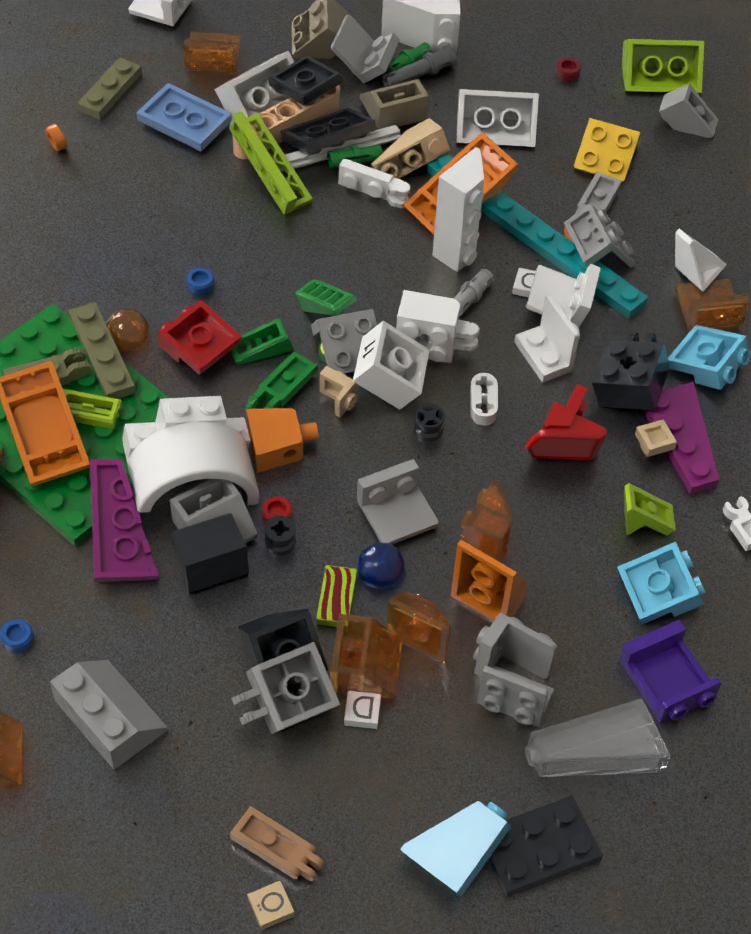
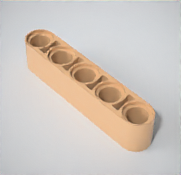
[233,85,340,160]

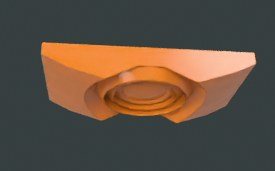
[403,132,519,235]
[0,361,90,487]

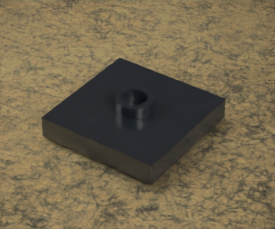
[268,55,343,105]

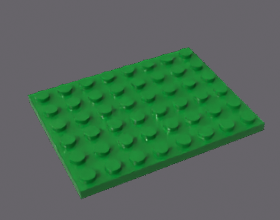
[0,304,169,547]

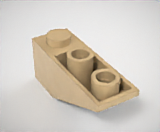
[372,118,451,179]

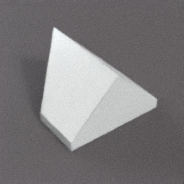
[675,228,727,291]

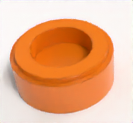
[45,123,68,152]

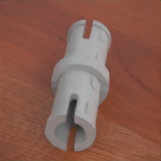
[453,269,494,316]

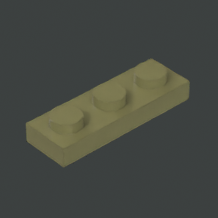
[77,57,142,120]

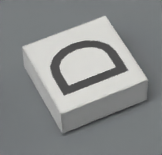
[512,268,536,297]
[344,691,381,729]

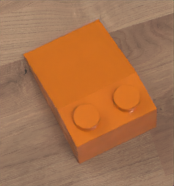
[451,540,528,621]

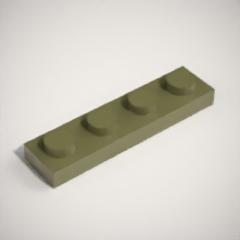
[68,302,136,399]

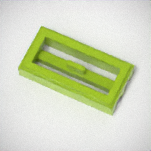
[63,389,123,429]

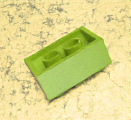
[622,39,704,93]

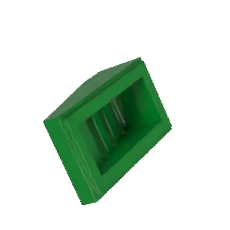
[295,279,357,316]
[231,318,294,365]

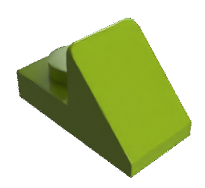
[624,483,676,536]

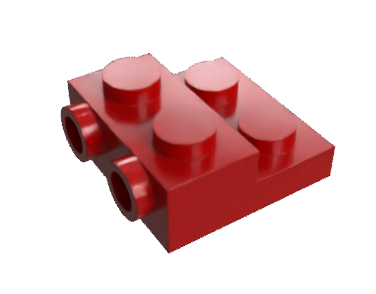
[158,300,242,375]

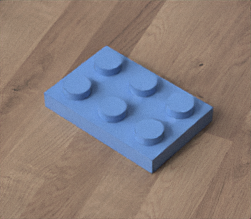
[136,83,232,151]

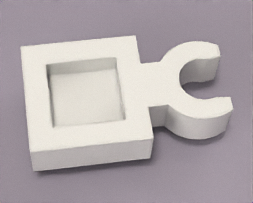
[723,496,751,551]

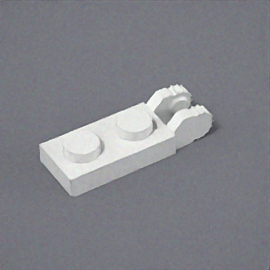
[338,159,410,209]

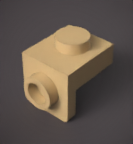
[320,366,358,418]

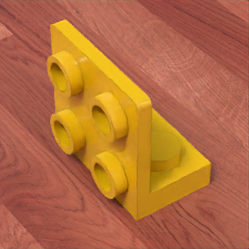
[574,118,641,183]

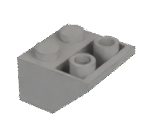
[170,479,258,543]

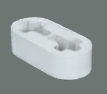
[470,373,498,426]

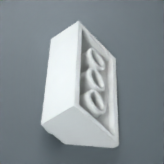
[432,147,484,272]

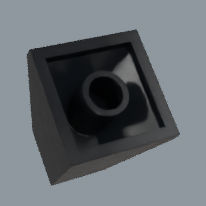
[238,609,329,687]

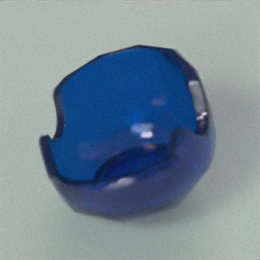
[357,542,406,589]

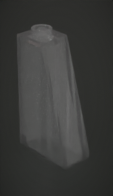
[525,698,670,777]

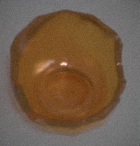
[106,308,149,351]

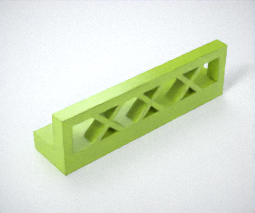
[229,111,313,215]

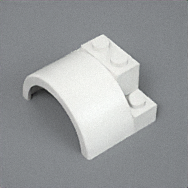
[122,396,259,513]

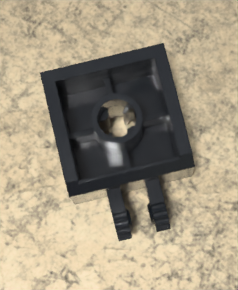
[592,332,669,410]

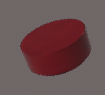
[555,58,581,82]

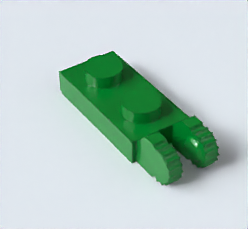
[245,352,318,409]

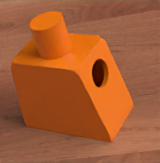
[246,408,319,473]

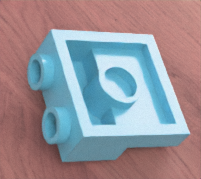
[668,325,751,390]
[617,542,706,625]

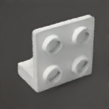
[128,0,192,26]
[526,264,601,328]
[514,295,580,383]

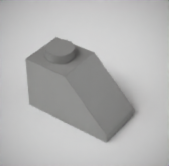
[659,83,719,138]

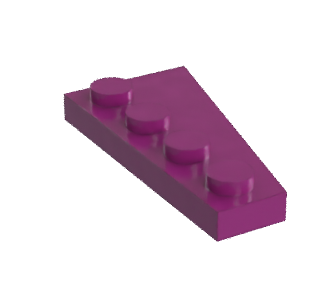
[643,382,719,494]
[90,459,159,582]

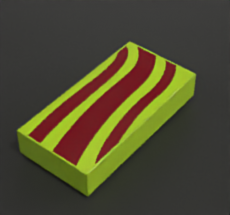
[316,565,357,629]

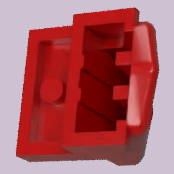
[525,384,608,460]

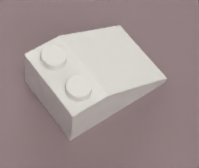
[381,0,460,54]

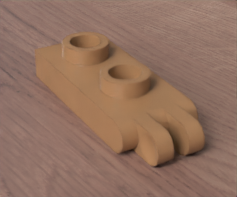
[230,806,325,881]

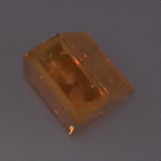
[459,479,514,563]
[330,614,403,699]

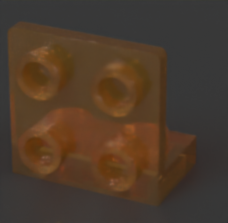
[184,32,241,73]
[675,279,750,330]

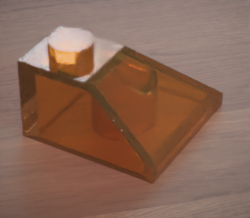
[386,590,451,663]

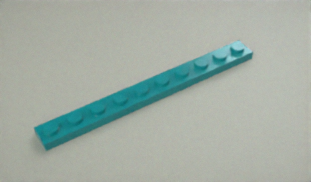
[427,152,648,319]

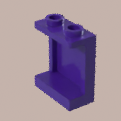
[619,620,721,723]

